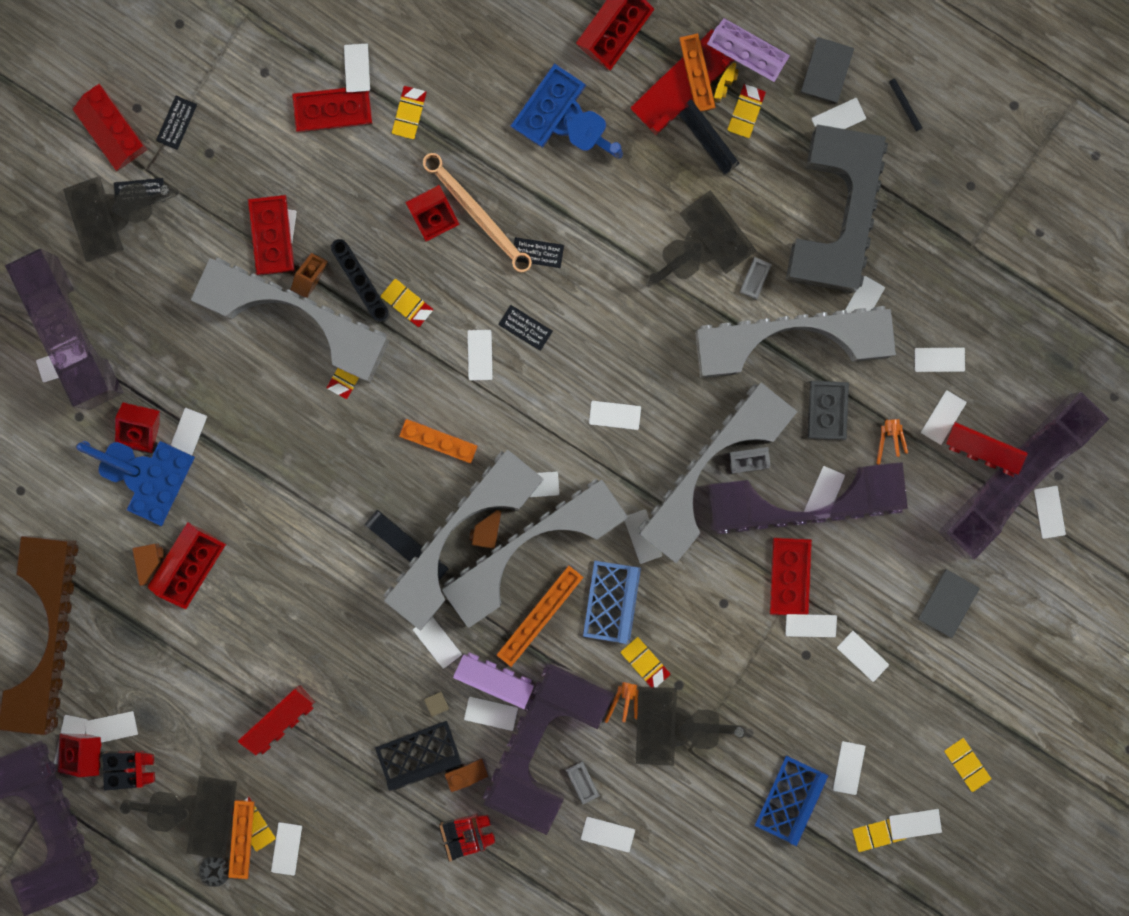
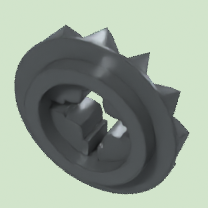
[199,856,229,887]

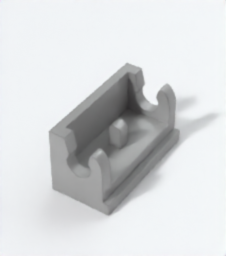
[729,447,770,474]

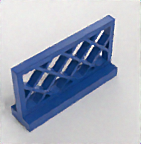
[755,755,829,847]

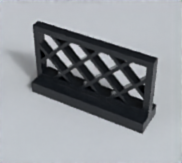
[679,99,740,176]
[375,721,463,792]

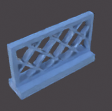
[583,561,641,644]

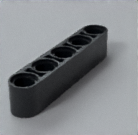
[331,239,390,323]
[365,509,449,581]

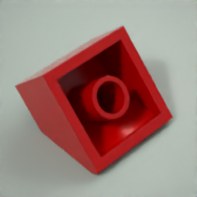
[405,185,460,242]
[115,402,160,453]
[58,733,102,777]

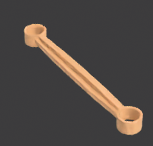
[423,153,532,273]

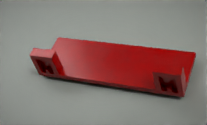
[630,29,735,136]

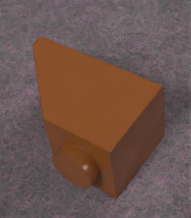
[290,253,328,298]
[469,510,502,549]
[132,543,164,586]
[445,758,488,792]

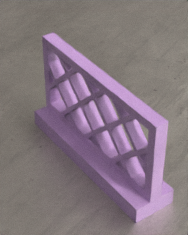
[707,18,790,82]

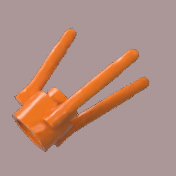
[877,419,908,465]
[605,682,639,723]

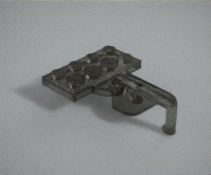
[63,177,179,262]
[646,190,757,288]
[635,686,747,766]
[120,776,238,859]

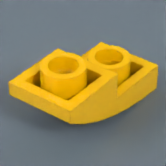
[714,62,739,103]

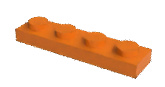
[679,33,716,112]
[399,419,478,463]
[228,800,255,879]

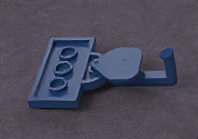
[511,63,623,159]
[76,441,195,526]

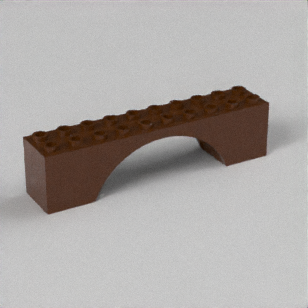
[0,535,79,735]

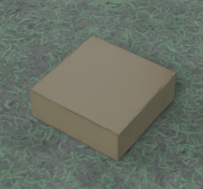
[424,691,450,717]

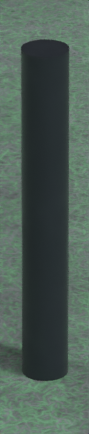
[889,78,923,132]

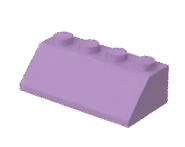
[453,652,534,709]

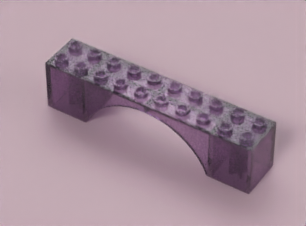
[938,392,1109,560]
[707,462,908,534]

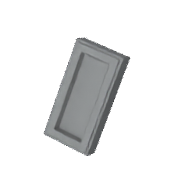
[739,257,772,300]
[566,761,600,805]

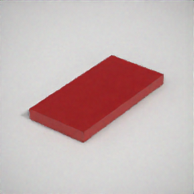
[292,88,373,133]
[248,195,295,276]
[769,538,812,615]

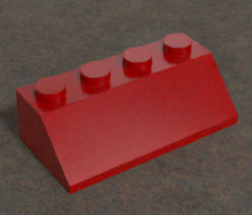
[576,0,654,71]
[73,84,148,171]
[946,422,1028,477]
[147,522,226,609]
[238,685,315,756]

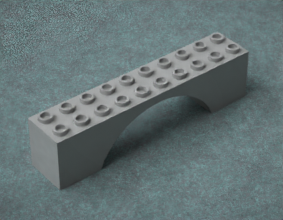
[191,257,390,383]
[695,306,896,378]
[638,383,798,563]
[383,449,543,631]
[442,479,628,628]

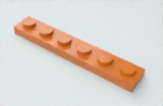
[497,565,584,667]

